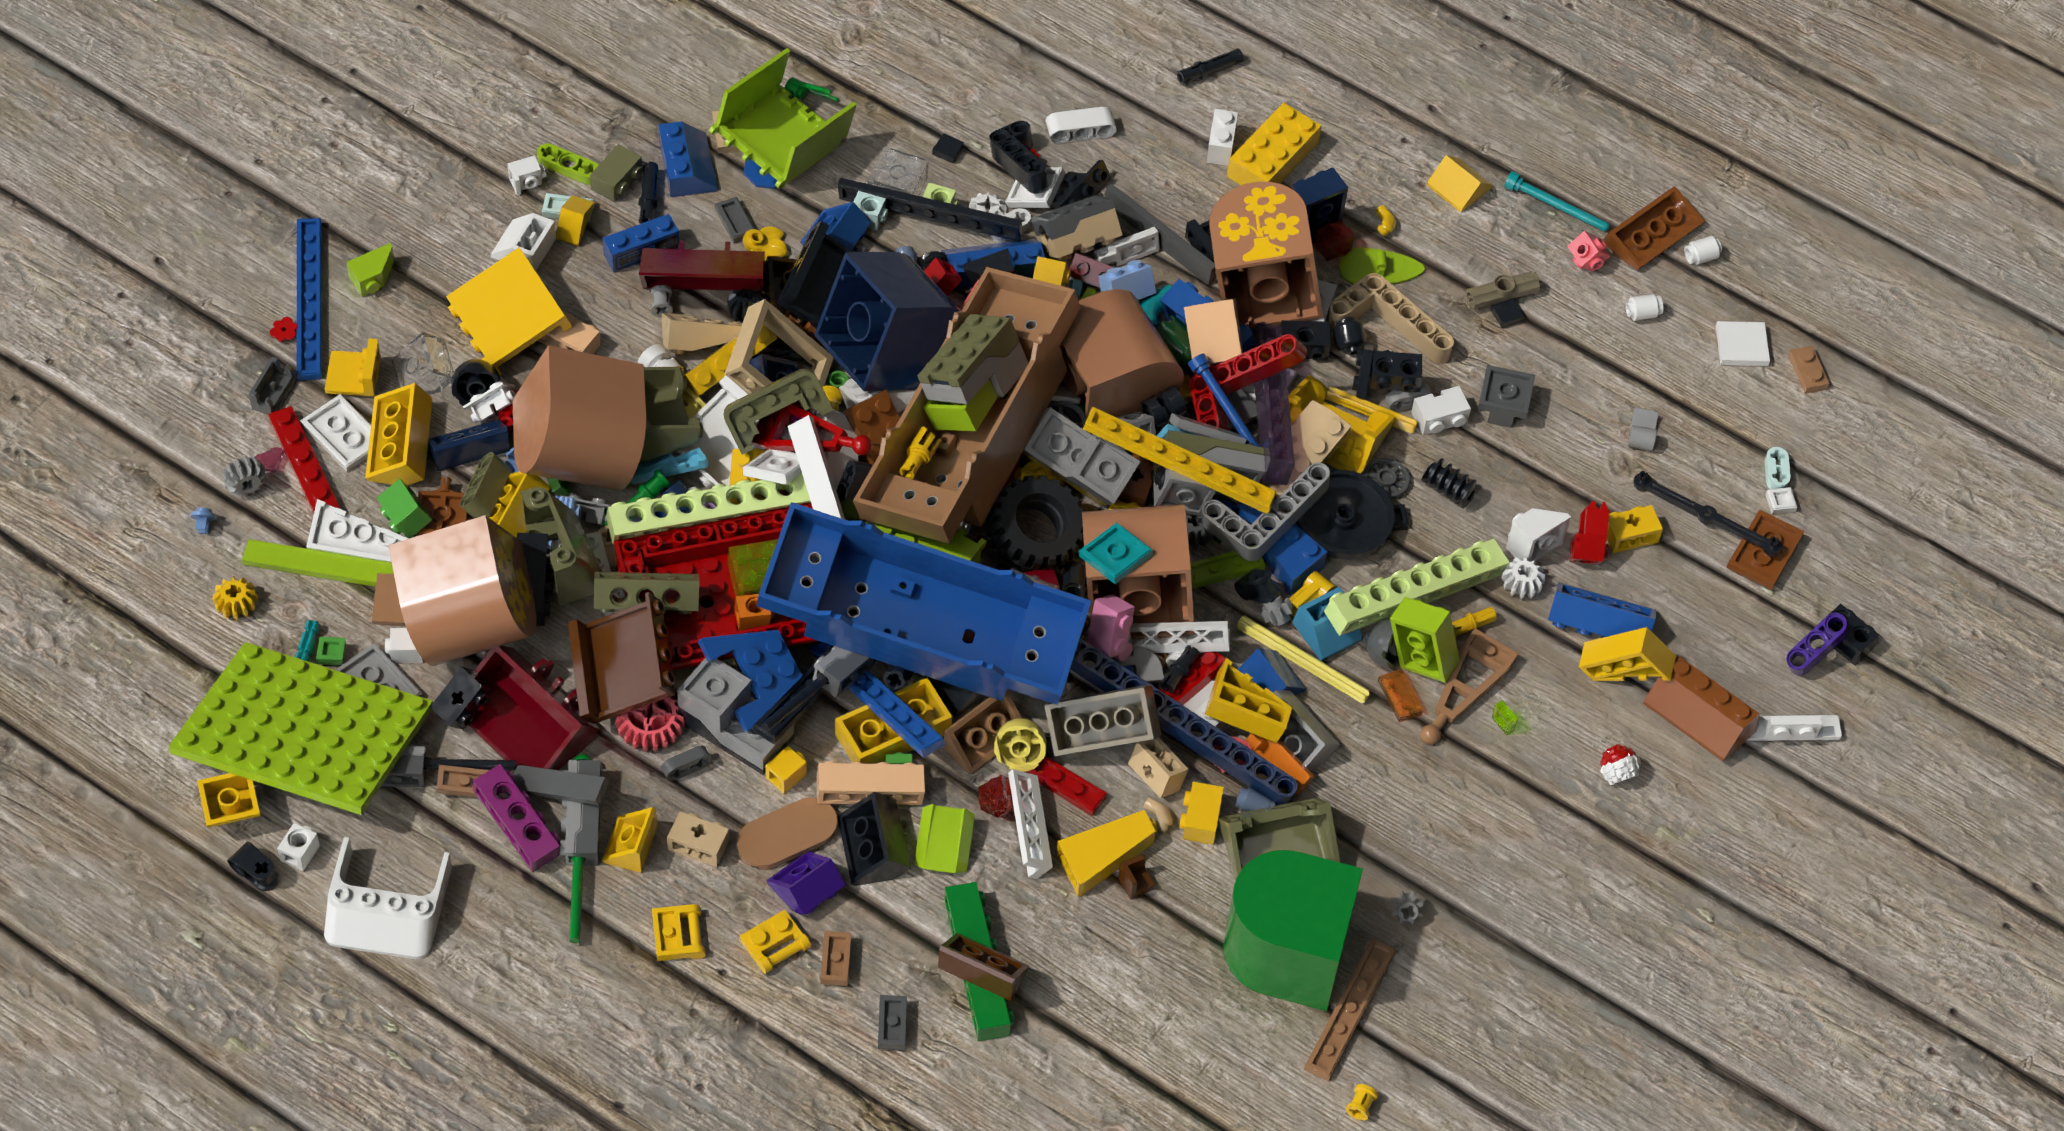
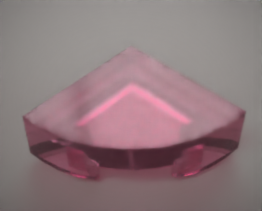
[255,447,284,473]

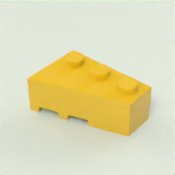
[1579,627,1676,681]
[1204,658,1292,743]

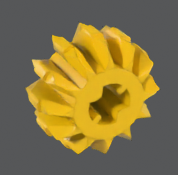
[212,575,258,621]

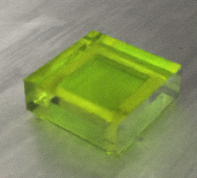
[1492,700,1518,736]

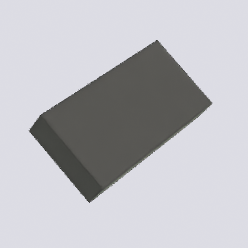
[715,197,754,244]

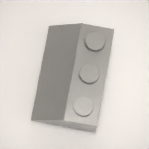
[1248,690,1340,772]

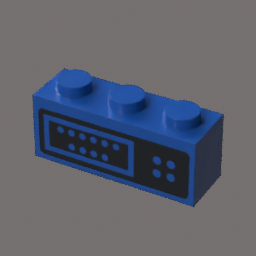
[603,214,680,273]

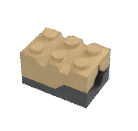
[1031,195,1122,260]

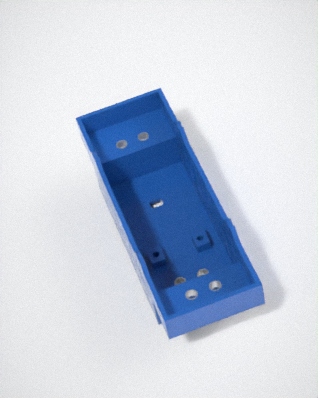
[757,502,1091,705]

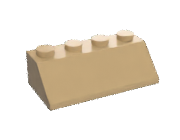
[1259,400,1351,498]

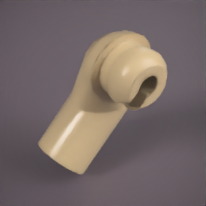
[1143,797,1173,832]

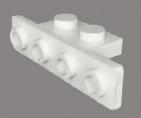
[1747,715,1842,741]

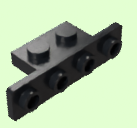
[1046,160,1111,210]

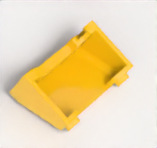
[1275,375,1396,473]

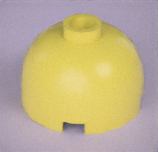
[994,718,1046,772]

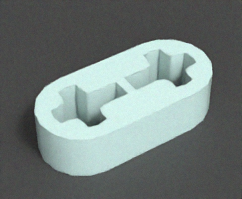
[1764,447,1791,489]

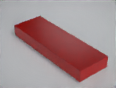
[1027,756,1107,816]

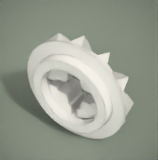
[969,191,1007,216]

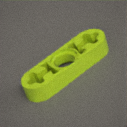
[537,143,598,185]

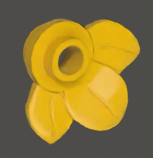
[743,226,789,262]

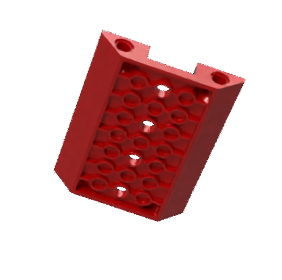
[614,503,818,670]

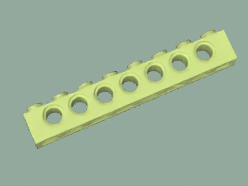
[606,474,811,545]
[1324,539,1510,636]

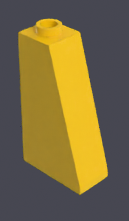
[1056,810,1157,897]

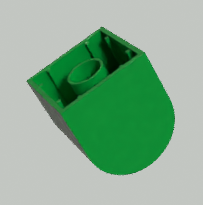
[1223,850,1363,1011]

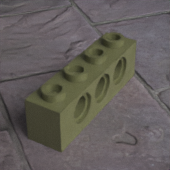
[594,572,699,614]

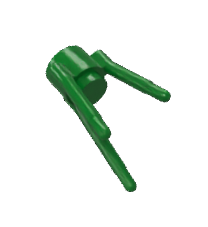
[784,77,839,113]

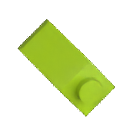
[346,243,395,297]

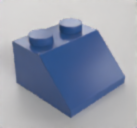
[800,202,871,251]

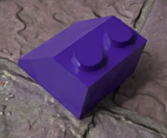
[766,851,845,915]

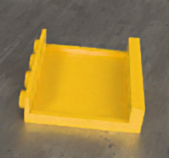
[446,247,573,376]

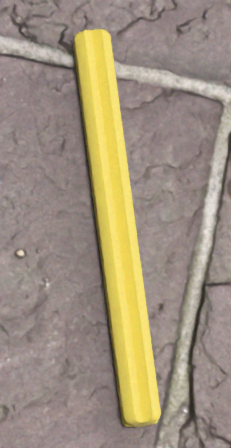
[1237,616,1370,703]

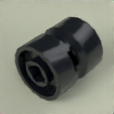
[1141,386,1187,430]

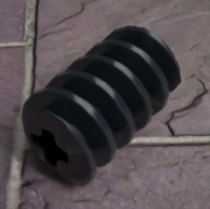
[1421,458,1477,509]

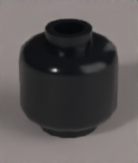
[1333,317,1367,355]

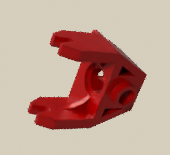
[1570,501,1609,565]

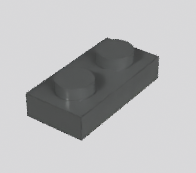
[878,995,907,1050]

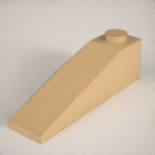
[662,313,743,354]

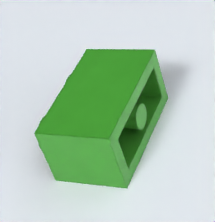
[377,478,432,539]

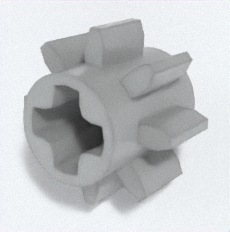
[1260,596,1293,626]
[1390,890,1423,924]

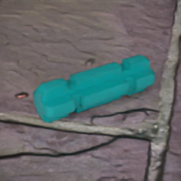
[295,620,320,662]

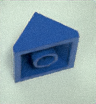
[1237,648,1305,696]

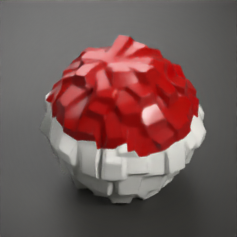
[1600,744,1641,785]

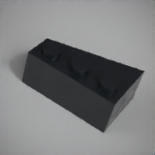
[517,533,554,626]

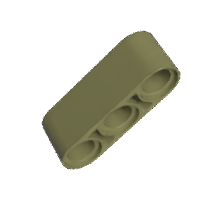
[460,452,511,518]

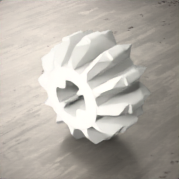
[1502,556,1545,600]

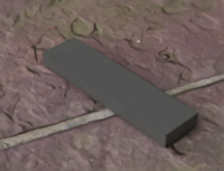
[513,765,609,805]

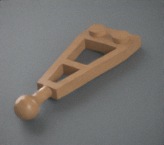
[1420,628,1519,745]

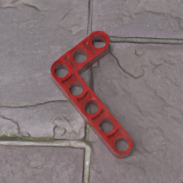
[1190,334,1307,431]

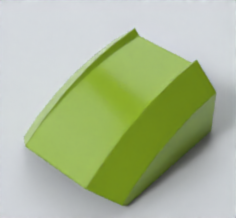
[914,804,975,873]

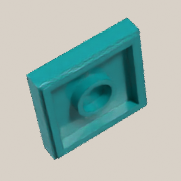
[1079,522,1153,584]

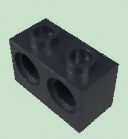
[1370,351,1422,393]
[1825,604,1880,666]

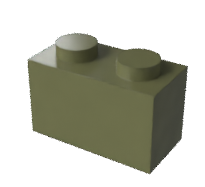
[590,144,643,202]

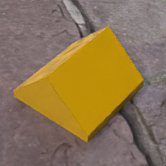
[1426,155,1493,212]
[602,807,657,873]

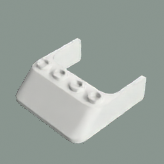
[324,837,452,959]

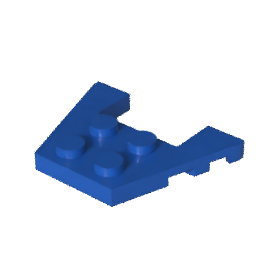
[698,630,802,733]

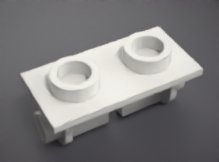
[463,381,515,423]

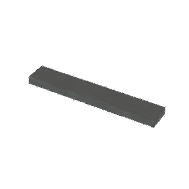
[1104,184,1216,285]

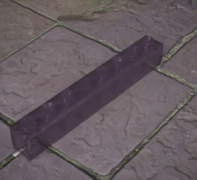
[1253,323,1295,485]

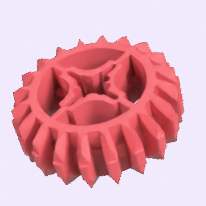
[615,695,685,752]

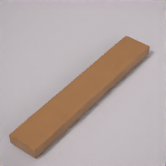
[1304,938,1396,1082]

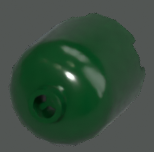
[1156,315,1196,376]

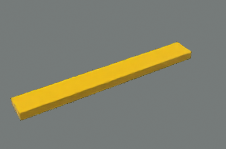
[1083,407,1277,514]

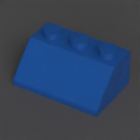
[658,121,718,197]

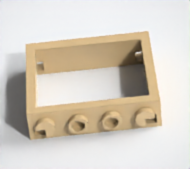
[725,299,834,426]

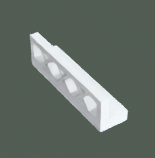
[1128,621,1230,653]
[1008,769,1053,879]

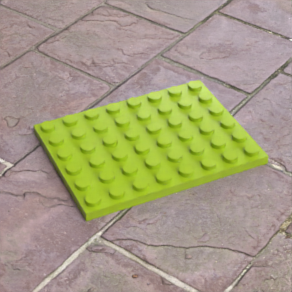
[168,642,433,815]

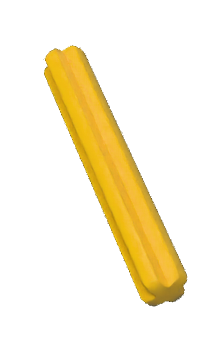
[1325,386,1417,433]

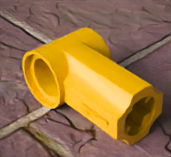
[1289,571,1336,617]

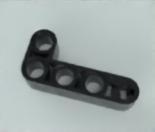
[989,121,1049,194]
[836,460,874,521]

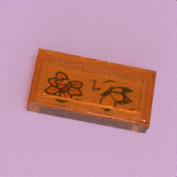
[1378,669,1423,722]

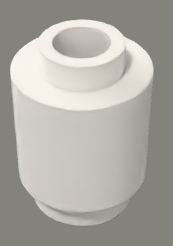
[1684,236,1722,265]
[1626,294,1663,321]

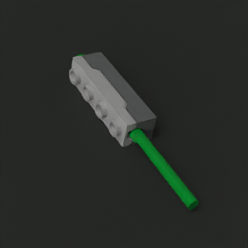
[560,754,602,943]

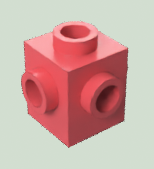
[1567,231,1610,272]

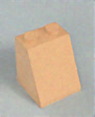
[1184,298,1243,367]

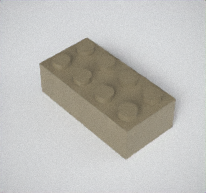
[1044,684,1162,756]

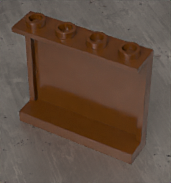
[568,592,675,724]

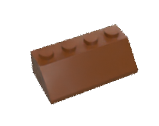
[1643,656,1760,762]

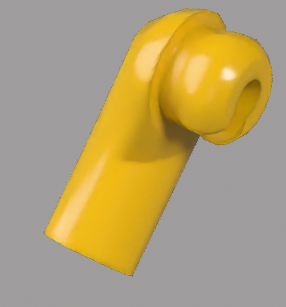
[1375,205,1396,237]

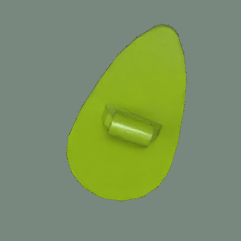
[1339,247,1425,285]

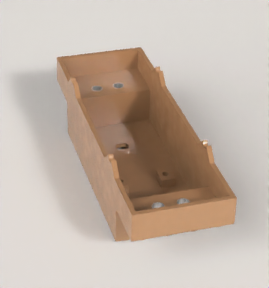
[853,267,1081,544]

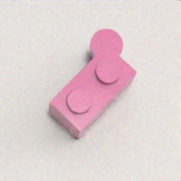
[1087,594,1135,661]

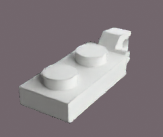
[1094,227,1160,266]

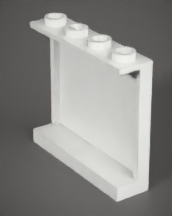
[671,375,792,489]

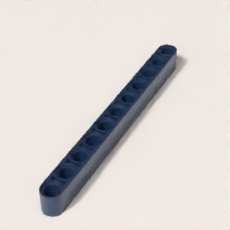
[1070,638,1297,805]

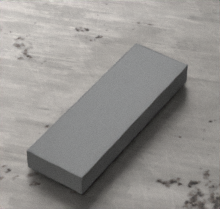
[1169,413,1247,444]

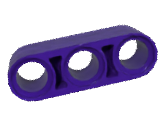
[1786,613,1849,676]

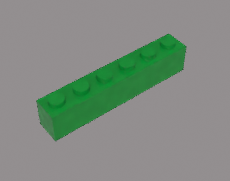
[944,882,1014,1042]

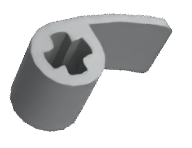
[1628,407,1658,451]

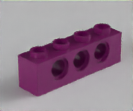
[473,764,560,872]

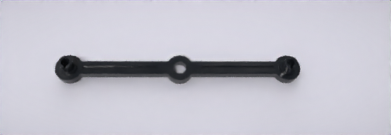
[1633,471,1783,557]

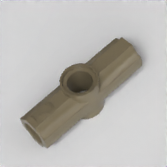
[1465,271,1540,310]

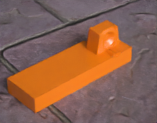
[1245,733,1315,796]

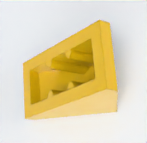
[556,195,595,247]

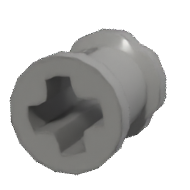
[651,285,673,317]

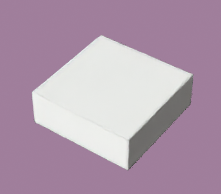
[1765,487,1797,515]

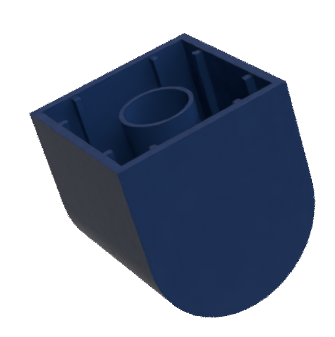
[814,252,961,392]

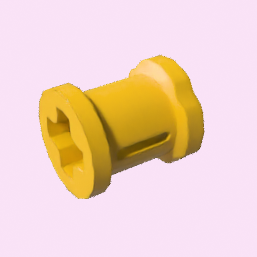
[1345,1084,1378,1121]

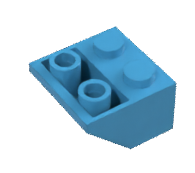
[1292,587,1362,661]

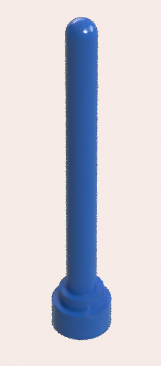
[1188,353,1260,447]

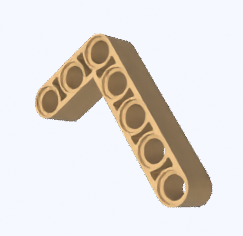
[1327,273,1454,364]

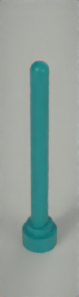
[1504,171,1610,232]

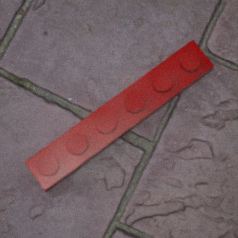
[268,406,340,514]

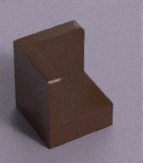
[1118,854,1155,900]

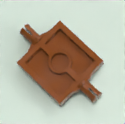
[414,476,468,537]

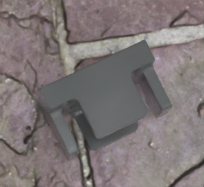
[1477,365,1535,428]

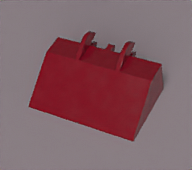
[639,240,765,292]
[468,645,600,770]

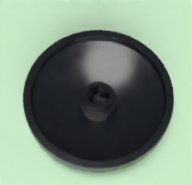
[1295,470,1395,560]

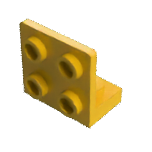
[325,338,381,396]

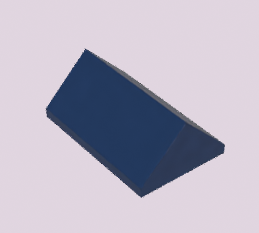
[428,419,510,471]

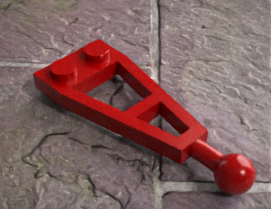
[752,404,872,455]

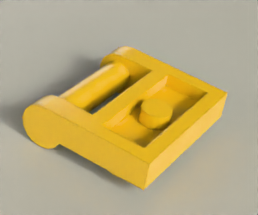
[652,904,706,961]
[740,910,811,974]

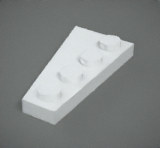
[306,499,408,563]

